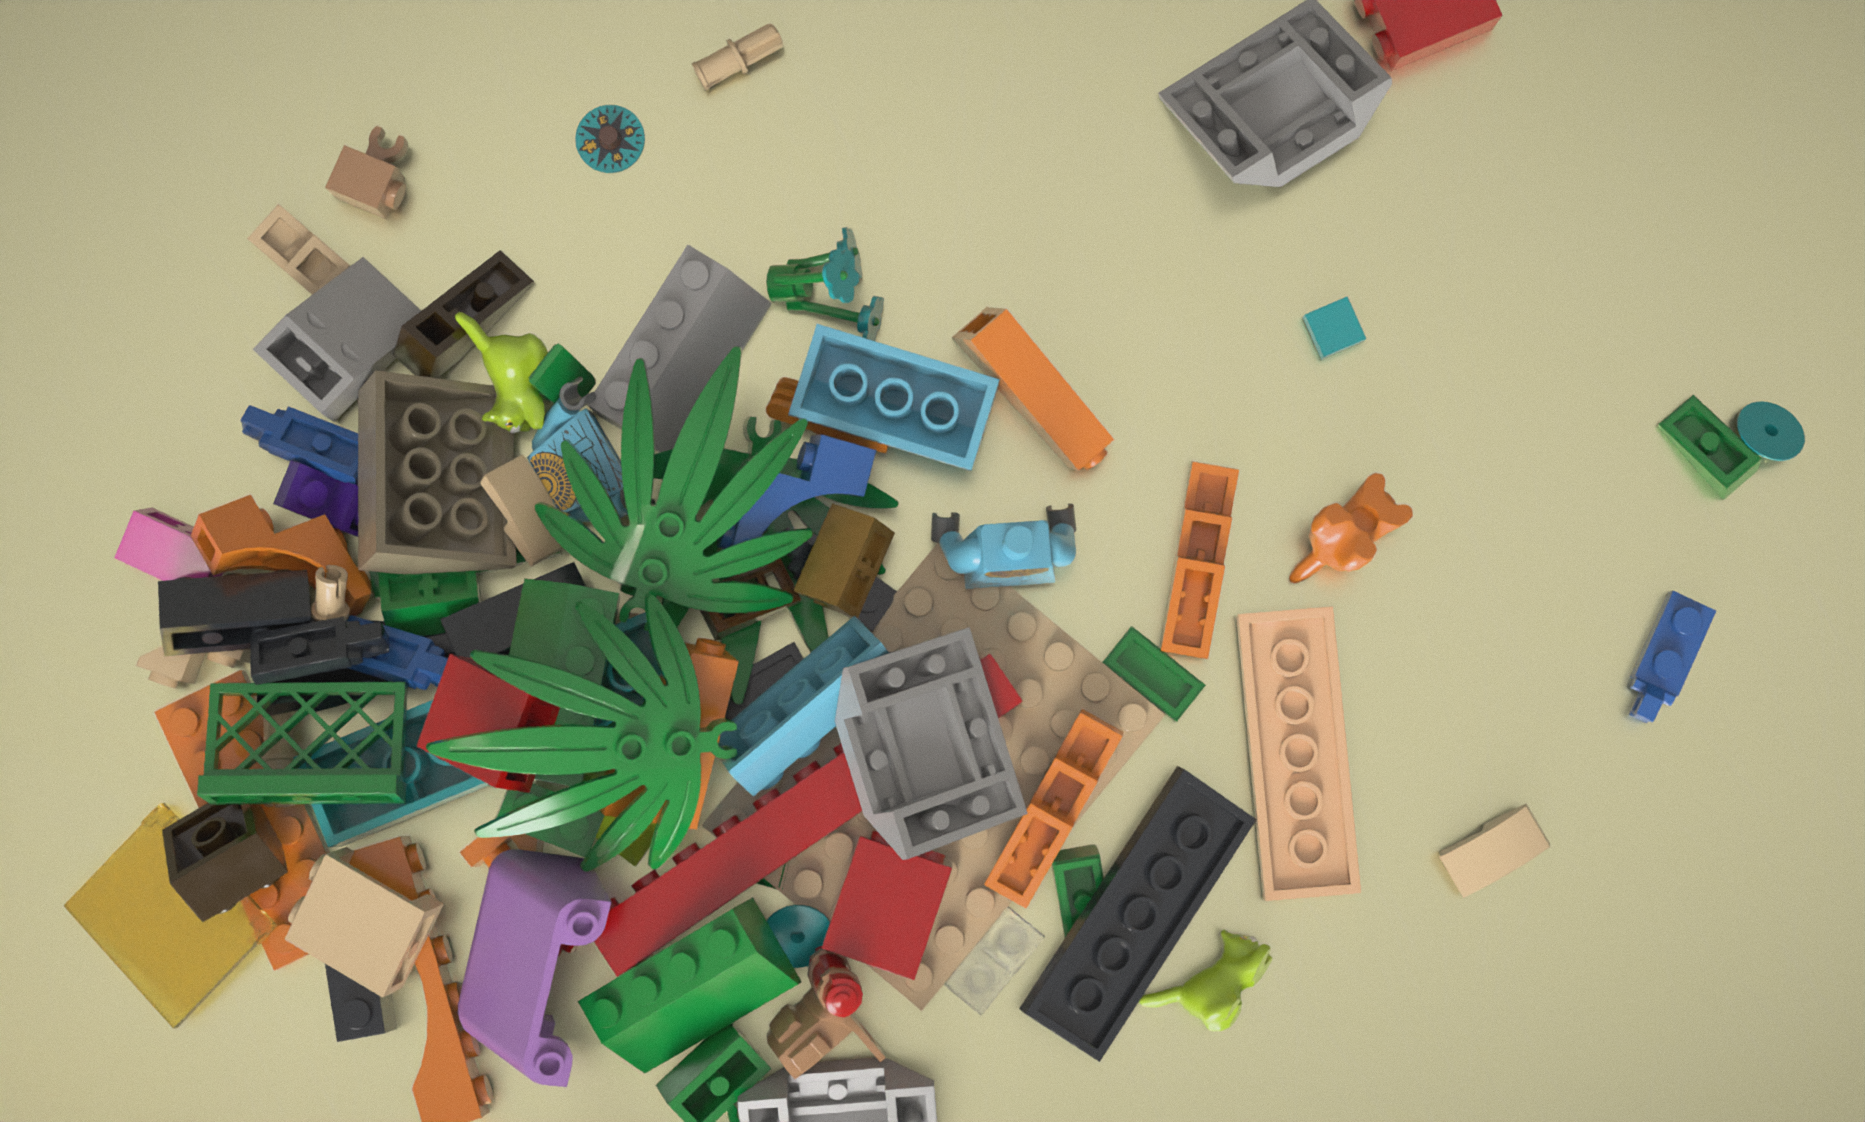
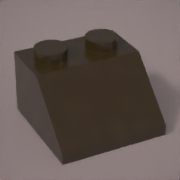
[162,803,288,923]

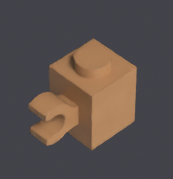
[325,126,408,220]

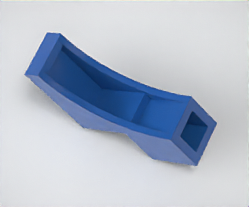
[717,435,876,549]

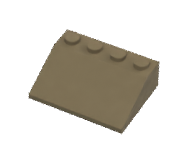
[358,370,516,574]

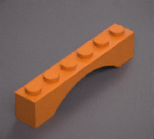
[349,836,493,1122]

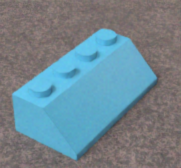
[788,324,1000,471]
[718,616,889,797]

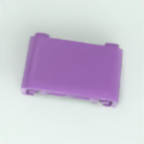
[458,849,611,1087]

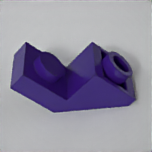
[273,460,358,537]

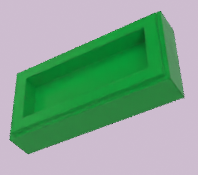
[1102,626,1206,723]

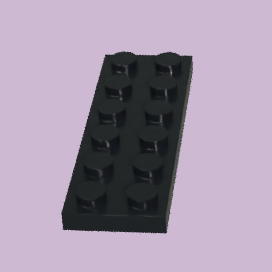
[1019,766,1257,1062]

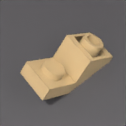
[136,646,250,689]

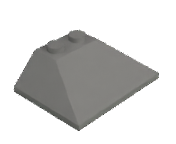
[1158,0,1392,187]
[835,627,1028,860]
[737,1057,937,1122]

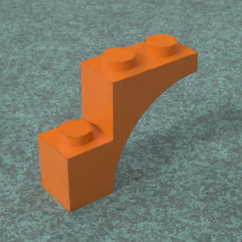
[191,495,372,620]

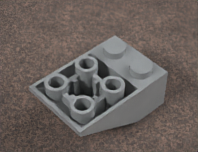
[253,257,421,422]

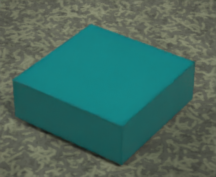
[1302,296,1367,360]

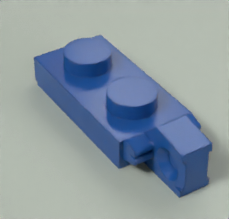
[241,405,358,485]
[1629,591,1716,723]
[347,615,448,690]

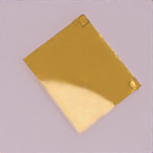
[63,803,277,1029]

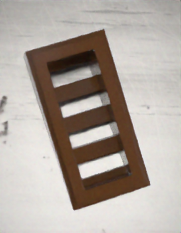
[700,558,801,641]

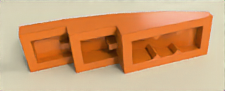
[1161,461,1239,659]
[984,709,1124,908]

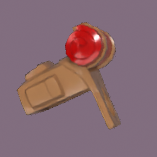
[766,946,886,1079]

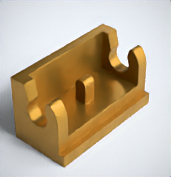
[794,503,895,618]

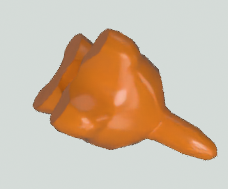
[1289,473,1413,583]

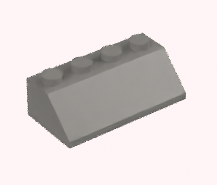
[587,245,772,452]

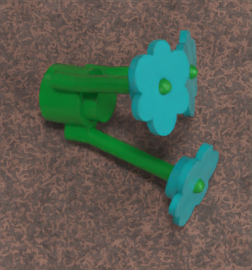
[766,227,884,341]

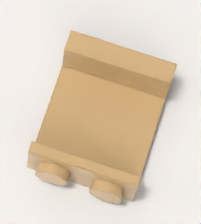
[285,847,444,998]

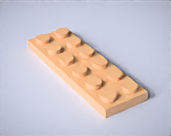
[1236,606,1361,901]

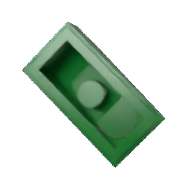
[529,343,596,405]
[1658,394,1762,499]
[1052,844,1104,938]

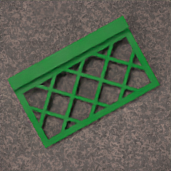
[197,682,408,805]

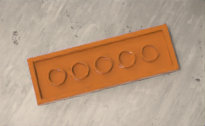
[154,670,330,971]

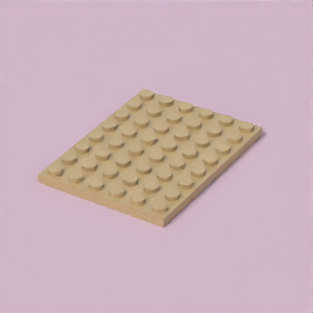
[701,543,1165,1011]

